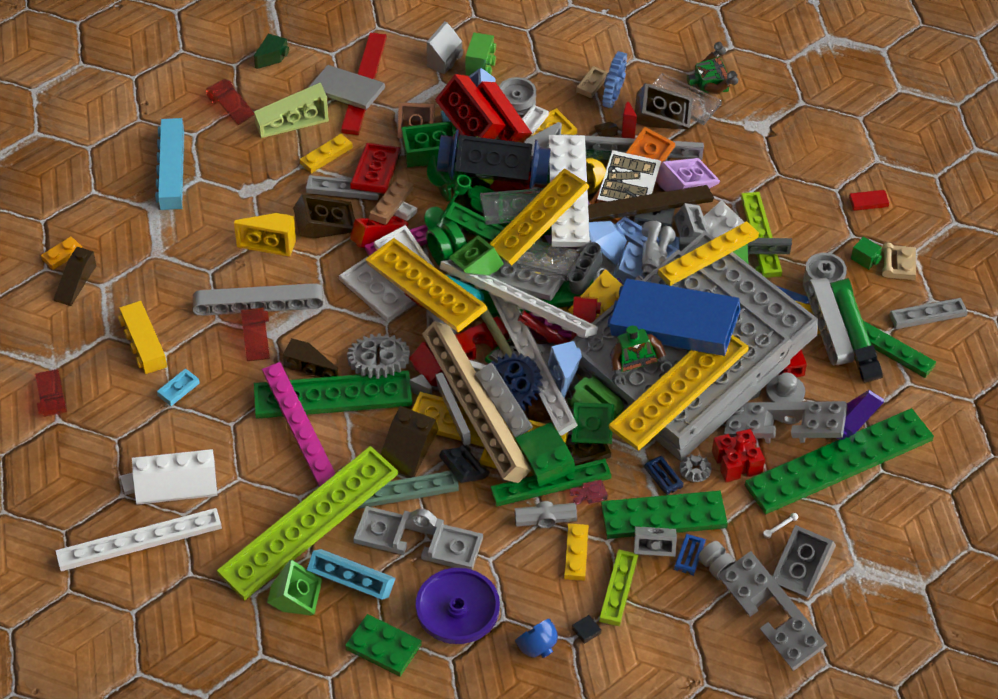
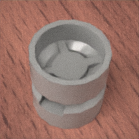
[698,541,736,580]

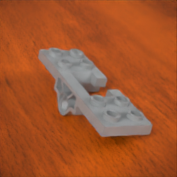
[724,401,847,443]
[354,506,483,570]
[718,551,827,671]

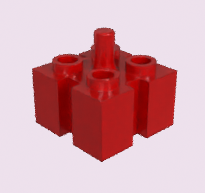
[712,429,765,483]

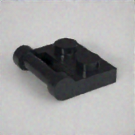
[439,444,490,483]

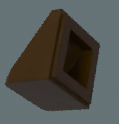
[594,121,618,137]

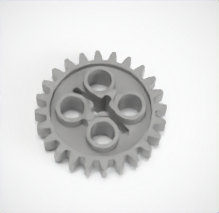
[347,333,410,379]

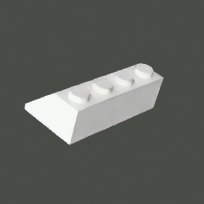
[132,449,218,505]

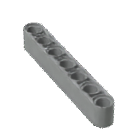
[193,284,324,316]

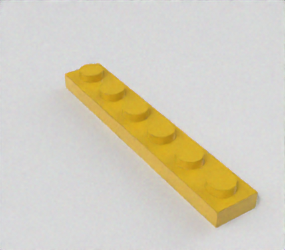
[658,221,759,286]

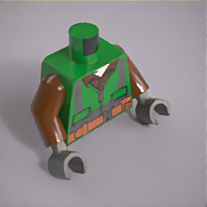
[687,42,738,94]
[610,325,672,385]

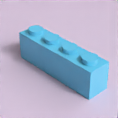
[307,549,396,599]

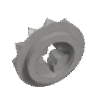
[679,454,711,482]

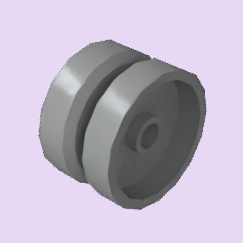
[499,77,536,118]
[803,253,847,292]

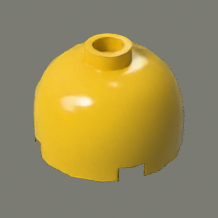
[586,158,606,195]

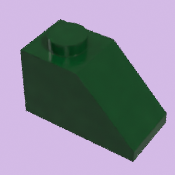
[254,33,289,69]

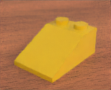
[234,213,296,257]

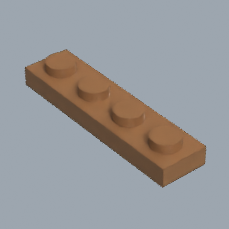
[369,178,414,225]

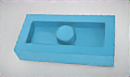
[157,368,200,406]

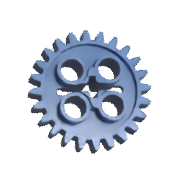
[602,51,627,108]

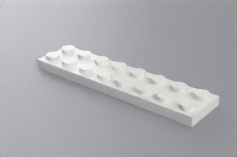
[548,135,590,247]

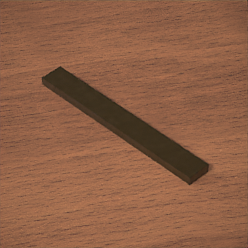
[588,185,714,222]

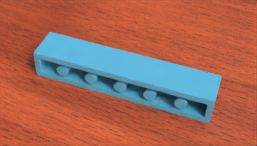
[155,118,184,210]

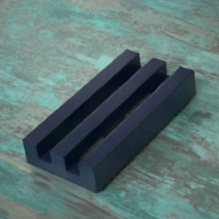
[644,456,684,495]

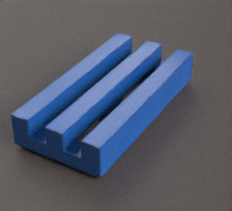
[674,534,706,576]

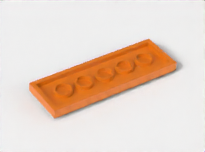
[590,127,675,223]

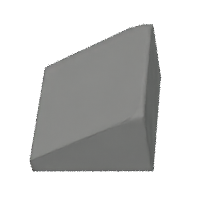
[410,374,432,395]

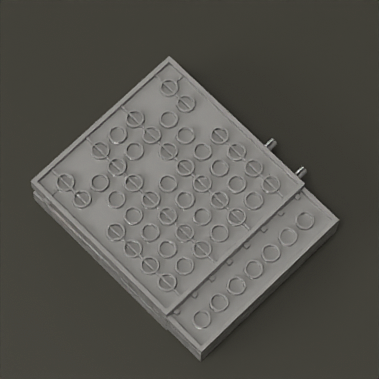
[570,231,818,461]

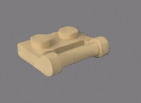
[882,243,916,280]

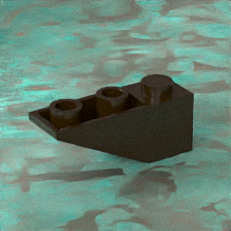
[283,338,338,378]

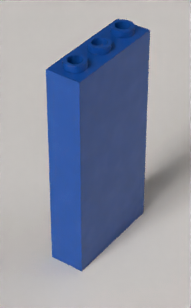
[608,278,741,356]

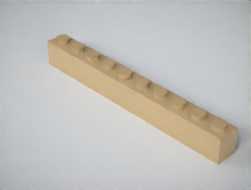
[422,321,531,483]

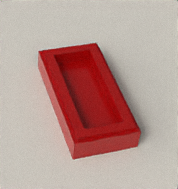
[849,190,889,211]

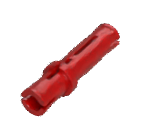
[517,310,570,345]

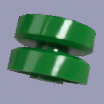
[426,221,467,266]

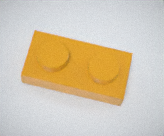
[41,236,82,270]

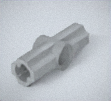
[514,501,577,528]

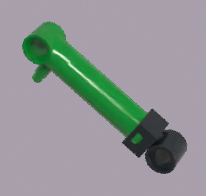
[830,278,883,383]

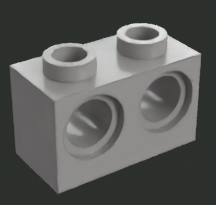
[674,203,709,237]

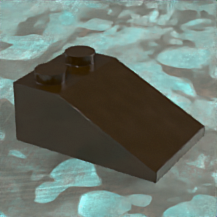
[635,83,693,129]
[293,194,355,238]
[380,406,439,478]

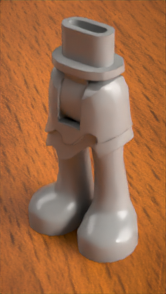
[641,221,676,277]

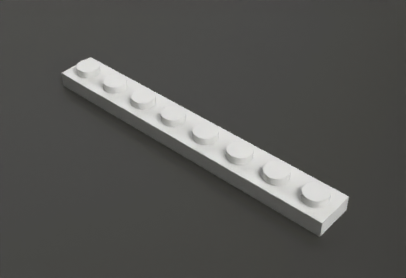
[55,508,222,571]

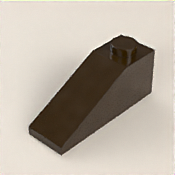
[54,247,96,306]

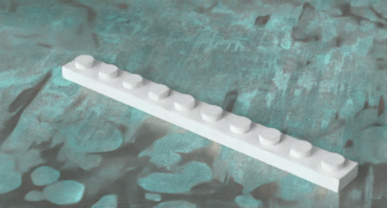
[440,260,598,338]
[490,295,578,436]

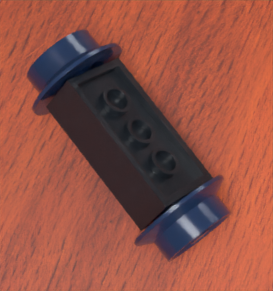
[437,129,551,190]

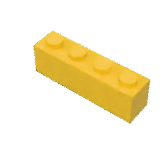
[118,301,167,374]

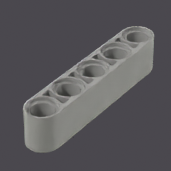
[805,278,854,366]

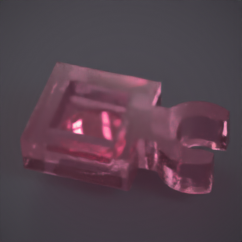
[570,479,608,505]

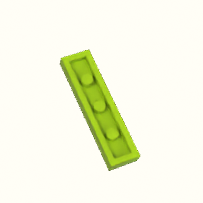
[599,549,638,627]

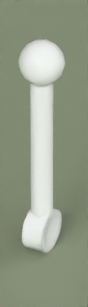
[763,513,798,539]

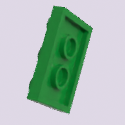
[345,614,422,677]

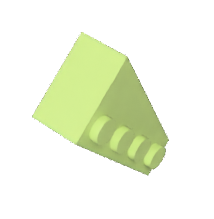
[254,82,329,138]

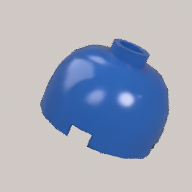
[515,619,558,658]

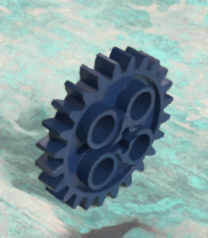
[491,353,543,411]

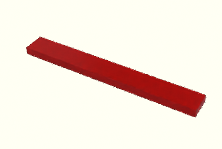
[341,32,387,135]

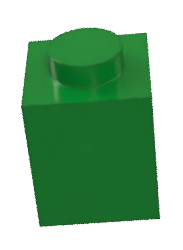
[851,236,882,270]

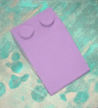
[656,158,720,192]

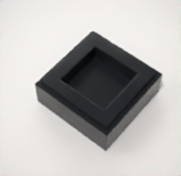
[572,615,601,644]

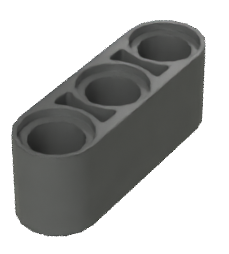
[568,242,603,295]

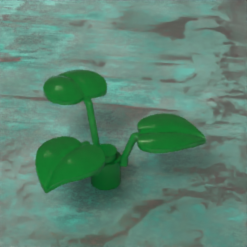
[424,155,499,230]

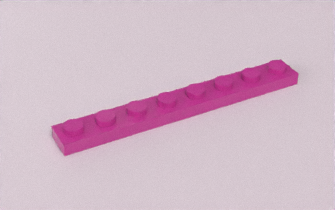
[262,362,336,487]

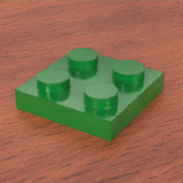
[572,402,614,444]

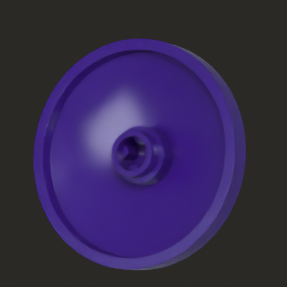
[416,568,500,644]

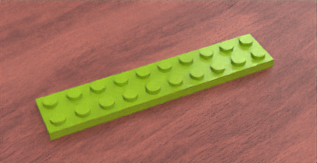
[217,446,398,601]

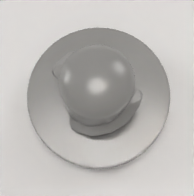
[766,373,805,402]

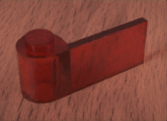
[206,79,254,125]
[241,307,270,362]
[35,369,67,417]

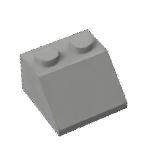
[427,21,463,74]

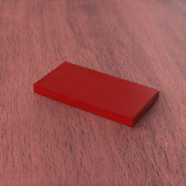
[350,143,401,194]

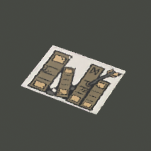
[597,150,661,201]

